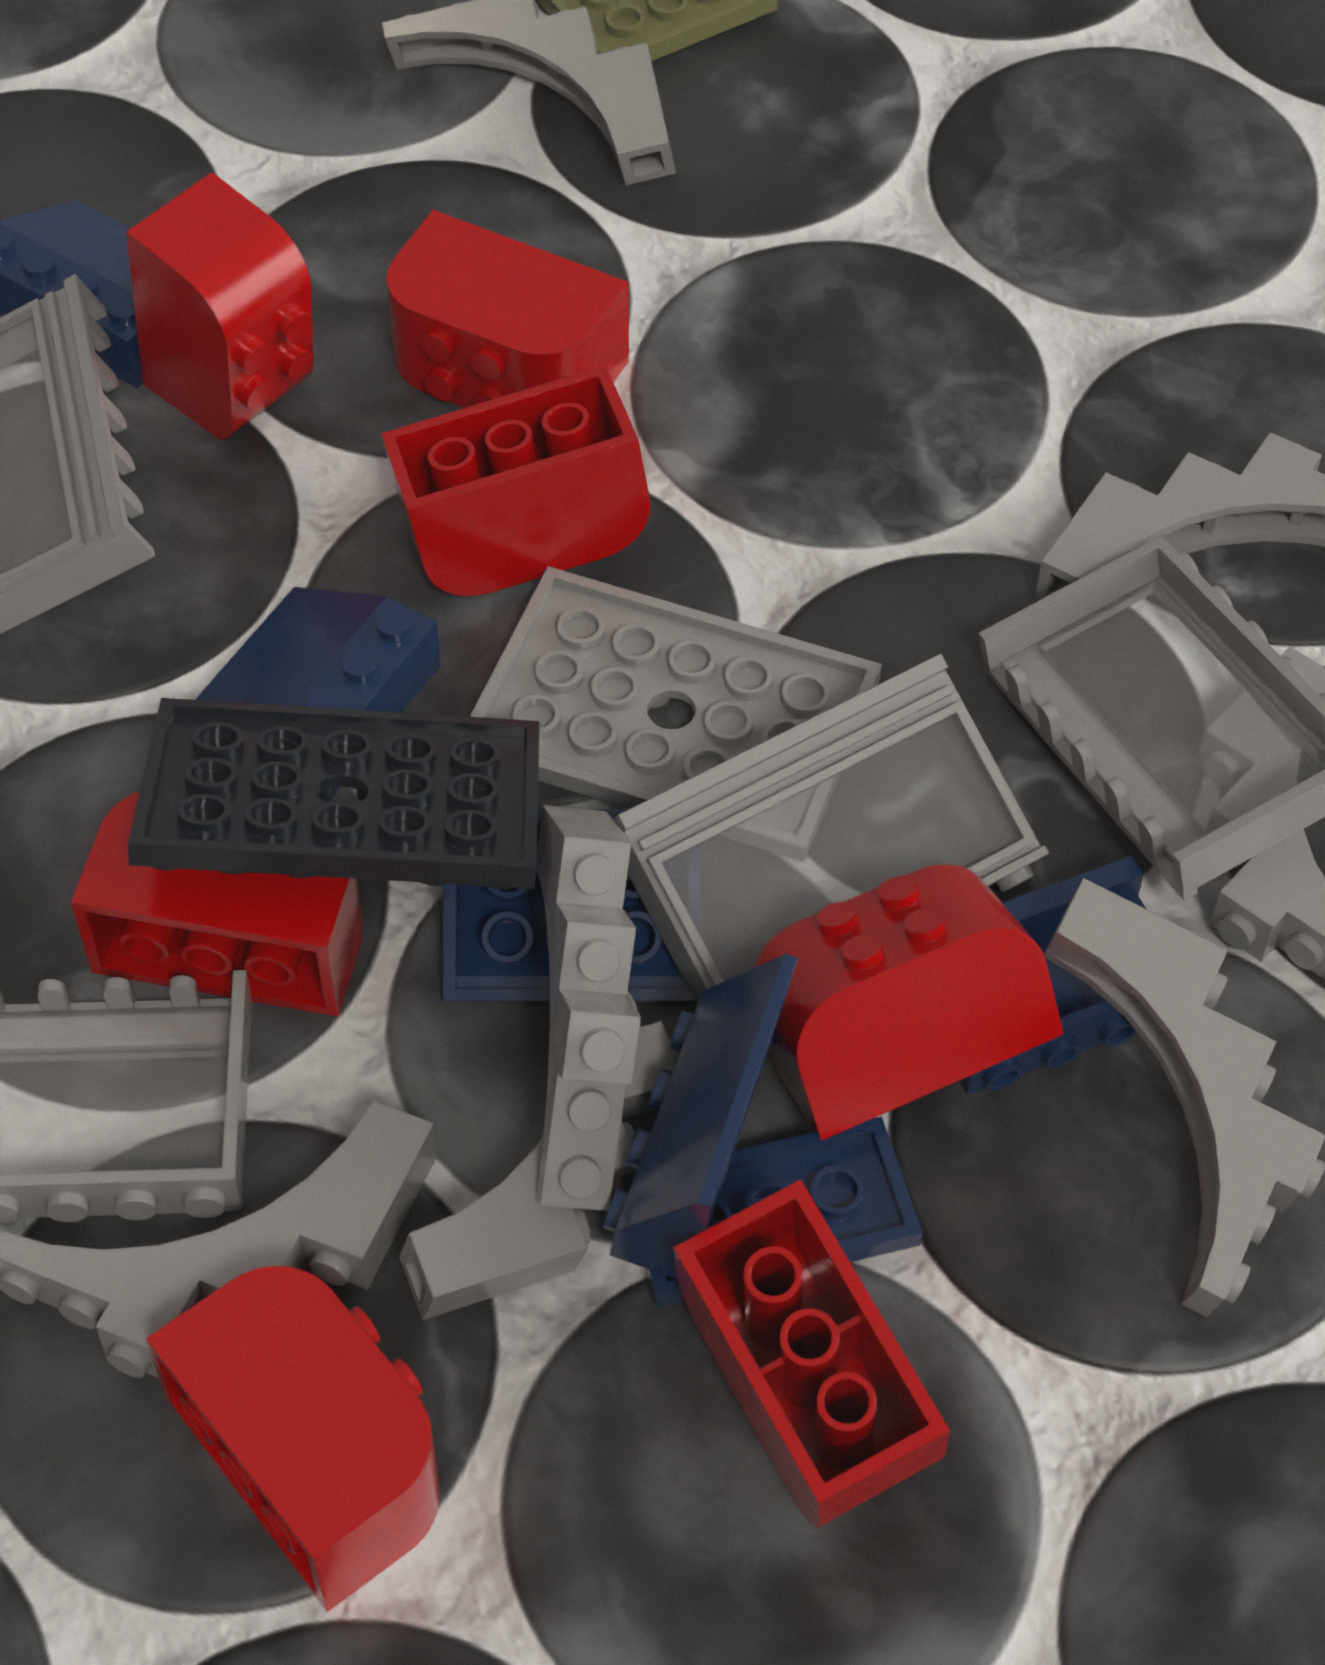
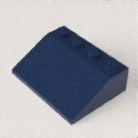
[0,200,143,389]
[195,587,441,802]
[443,809,700,1002]
[603,954,798,1279]

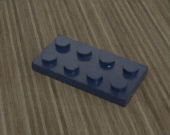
[622,1117,923,1308]

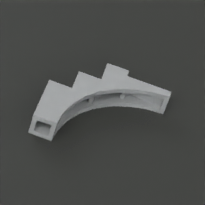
[382,0,676,185]
[1035,432,1325,601]
[1196,646,1325,980]
[536,805,641,1211]
[1044,878,1325,1317]
[399,992,680,1320]
[0,1100,438,1378]

